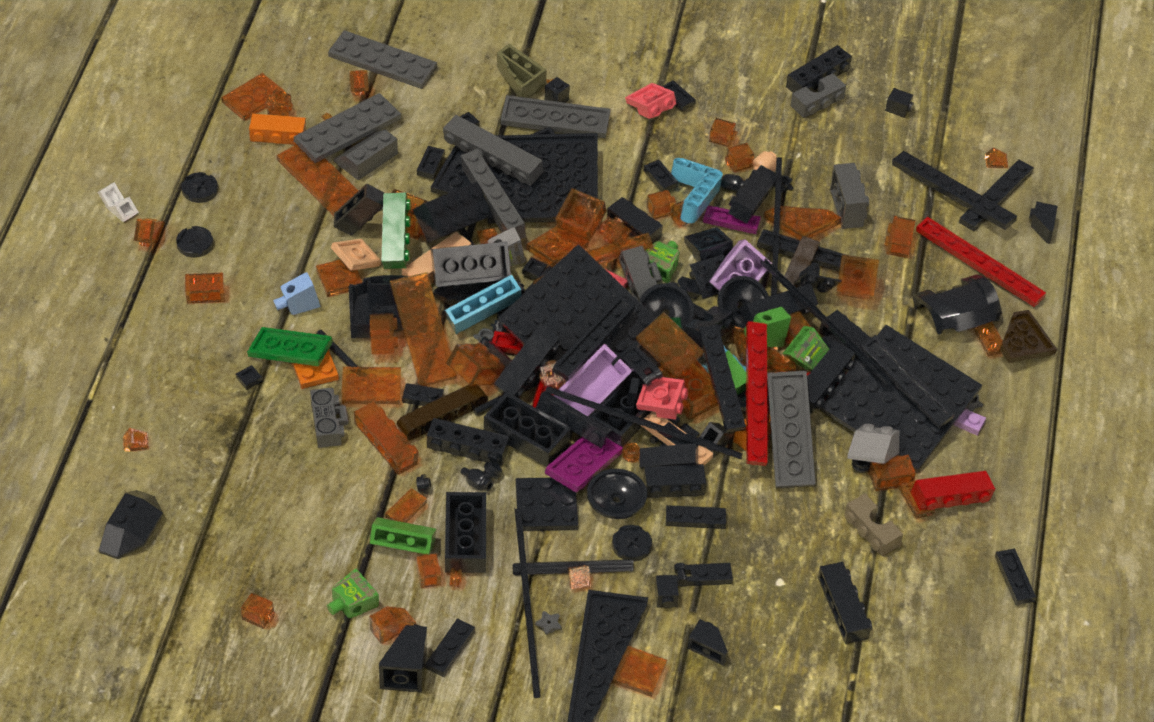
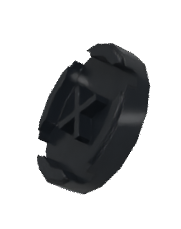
[181,172,218,203]
[176,226,214,258]
[612,525,652,562]

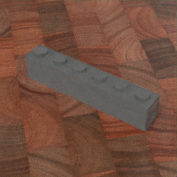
[443,115,543,186]
[461,149,526,239]

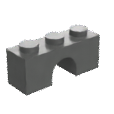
[790,73,846,118]

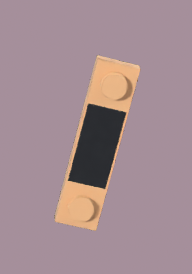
[641,411,713,465]

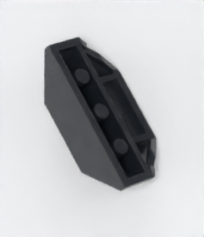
[99,490,163,559]

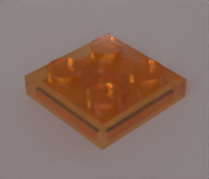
[316,259,362,297]
[613,646,667,697]

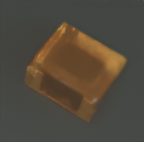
[985,147,1008,168]
[123,428,148,451]

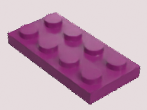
[545,437,623,493]

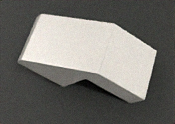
[97,182,139,222]

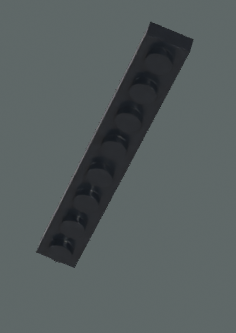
[892,151,1017,230]

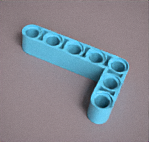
[671,158,723,223]

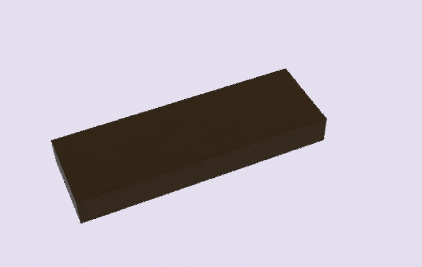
[781,236,820,288]

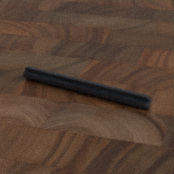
[512,559,634,575]

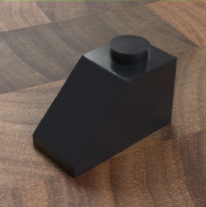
[1029,201,1058,244]
[699,422,733,465]
[687,619,728,666]

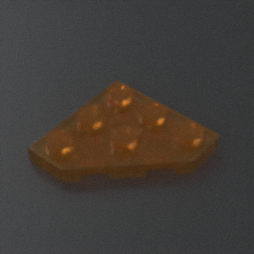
[764,206,841,241]
[731,326,796,372]

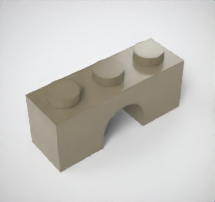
[844,494,903,556]

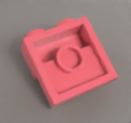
[625,83,676,119]
[636,377,688,420]

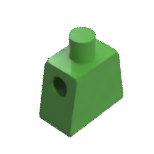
[744,307,792,347]

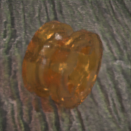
[622,443,640,463]
[449,568,462,588]

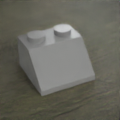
[847,424,900,463]

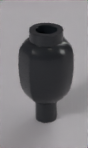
[721,174,745,192]
[460,467,494,491]

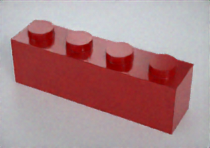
[910,471,996,511]

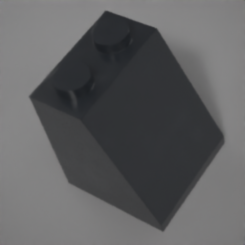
[379,625,427,692]

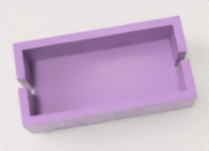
[553,344,632,417]

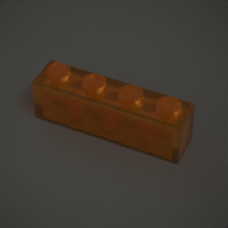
[354,401,419,475]

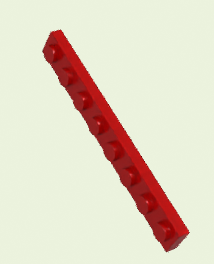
[916,217,1046,307]
[746,321,767,466]

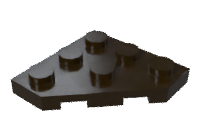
[1000,310,1058,363]

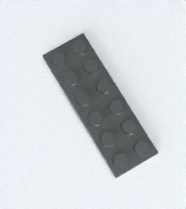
[328,30,437,89]
[294,93,401,163]
[501,95,611,139]
[767,371,816,489]

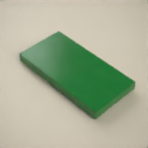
[247,327,333,366]

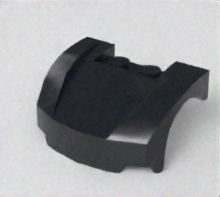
[912,274,1003,335]
[349,275,427,338]

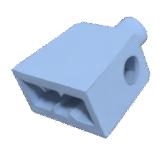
[273,272,321,315]

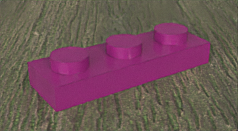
[703,205,761,234]

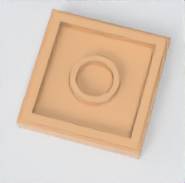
[331,239,382,271]

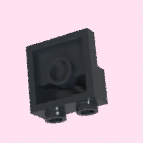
[684,227,733,262]

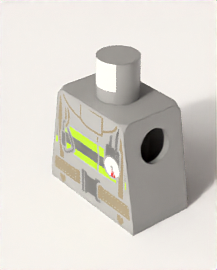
[487,227,525,266]

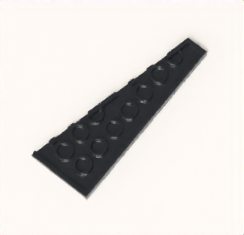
[567,590,648,722]

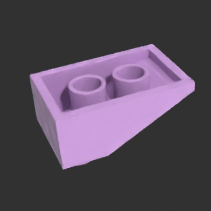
[709,239,772,306]

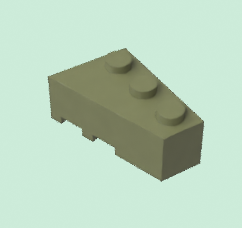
[497,44,547,98]

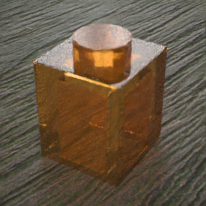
[709,118,738,147]
[725,143,755,172]
[647,190,676,219]
[416,554,441,588]
[241,593,275,629]

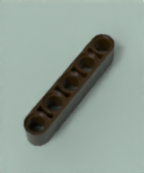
[396,383,488,440]

